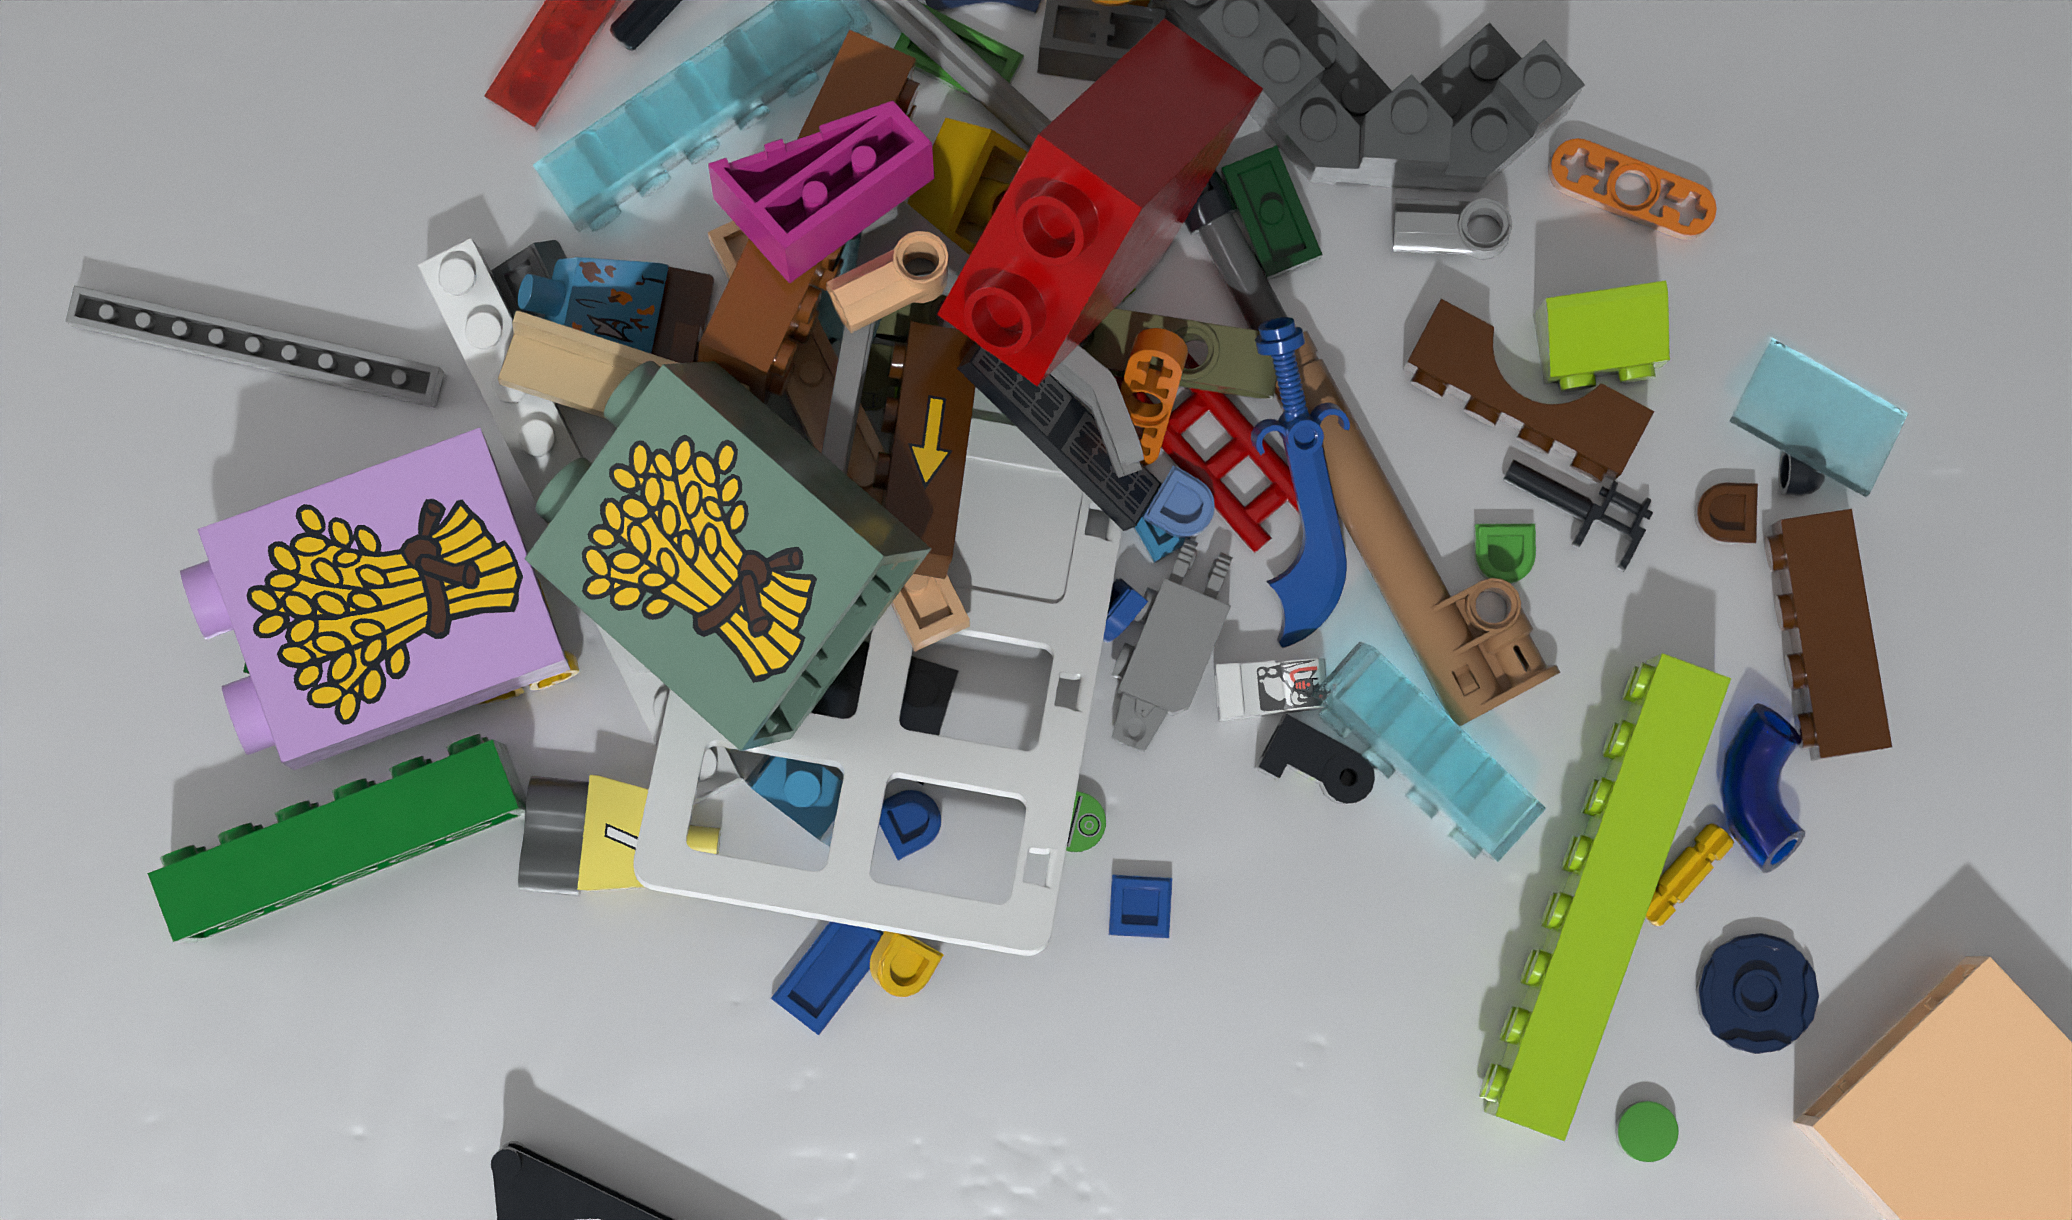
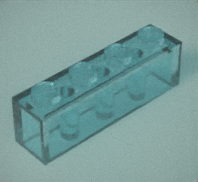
[1312,641,1546,862]

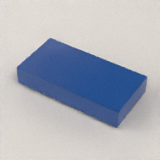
[771,921,884,1035]

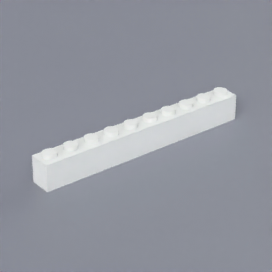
[418,238,744,805]

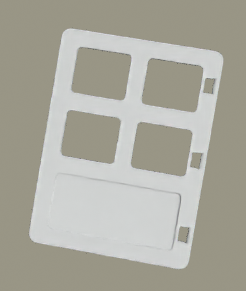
[634,392,1122,956]

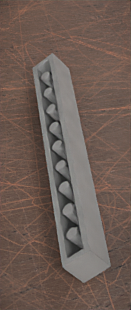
[65,285,444,408]

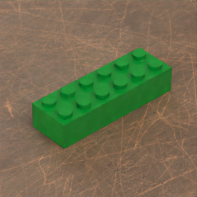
[147,734,526,943]

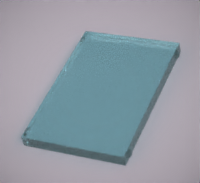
[1729,338,1909,497]

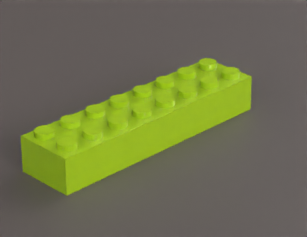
[1479,653,1731,1141]

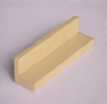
[498,311,750,419]

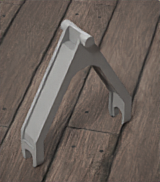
[822,201,1144,478]

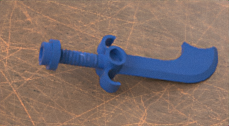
[1251,317,1350,648]

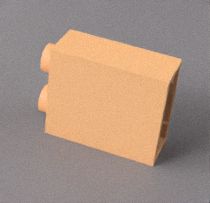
[1793,956,2072,1220]

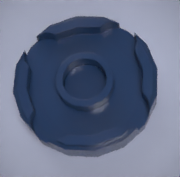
[1696,933,1819,1054]

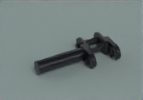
[1503,459,1653,572]

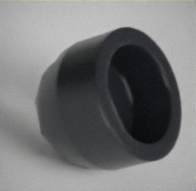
[1778,447,1825,496]

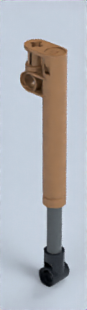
[1184,169,1561,729]

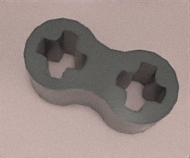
[518,776,589,896]

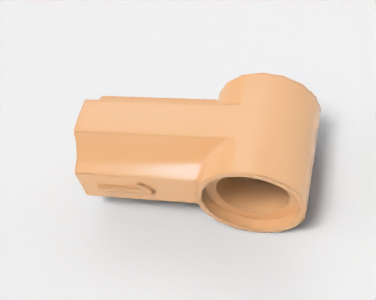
[826,231,948,333]

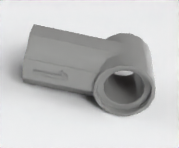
[1393,198,1512,260]

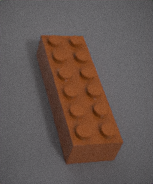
[698,29,921,405]

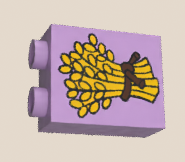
[180,428,571,770]

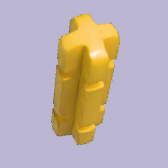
[1645,823,1734,927]

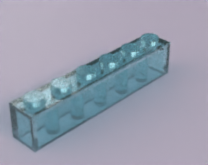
[533,0,873,233]

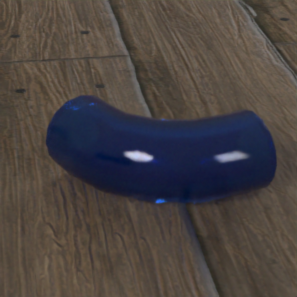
[1719,703,1806,874]

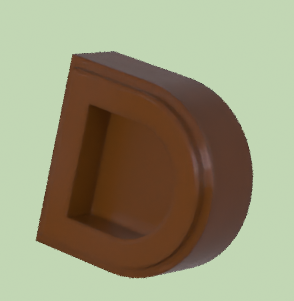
[1694,482,1758,545]

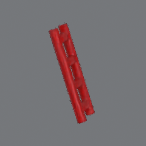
[1114,352,1299,554]

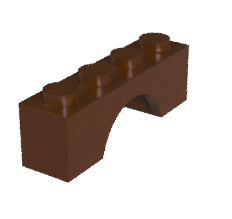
[1403,299,1655,483]

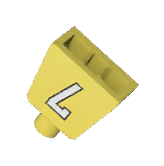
[577,775,721,891]

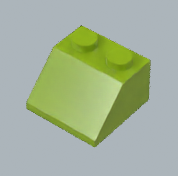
[1533,280,1670,392]

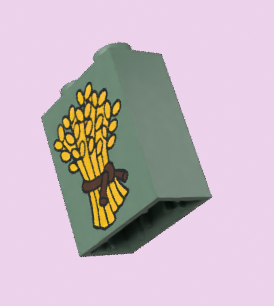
[525,361,932,751]

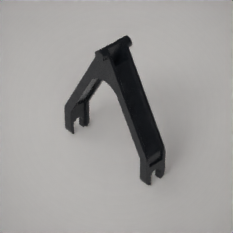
[491,1141,676,1220]

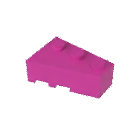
[708,101,934,283]

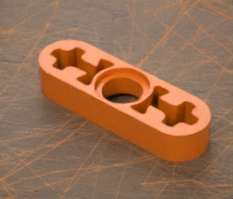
[1548,138,1717,240]
[1120,328,1188,466]

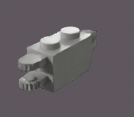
[1111,538,1233,752]

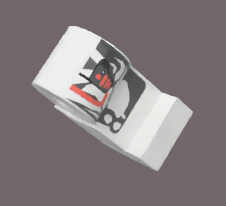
[1213,658,1329,722]

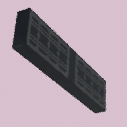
[957,342,1162,531]

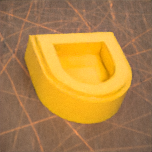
[870,931,944,997]

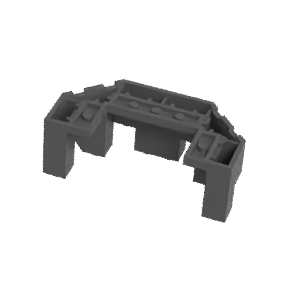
[1153,0,1585,193]

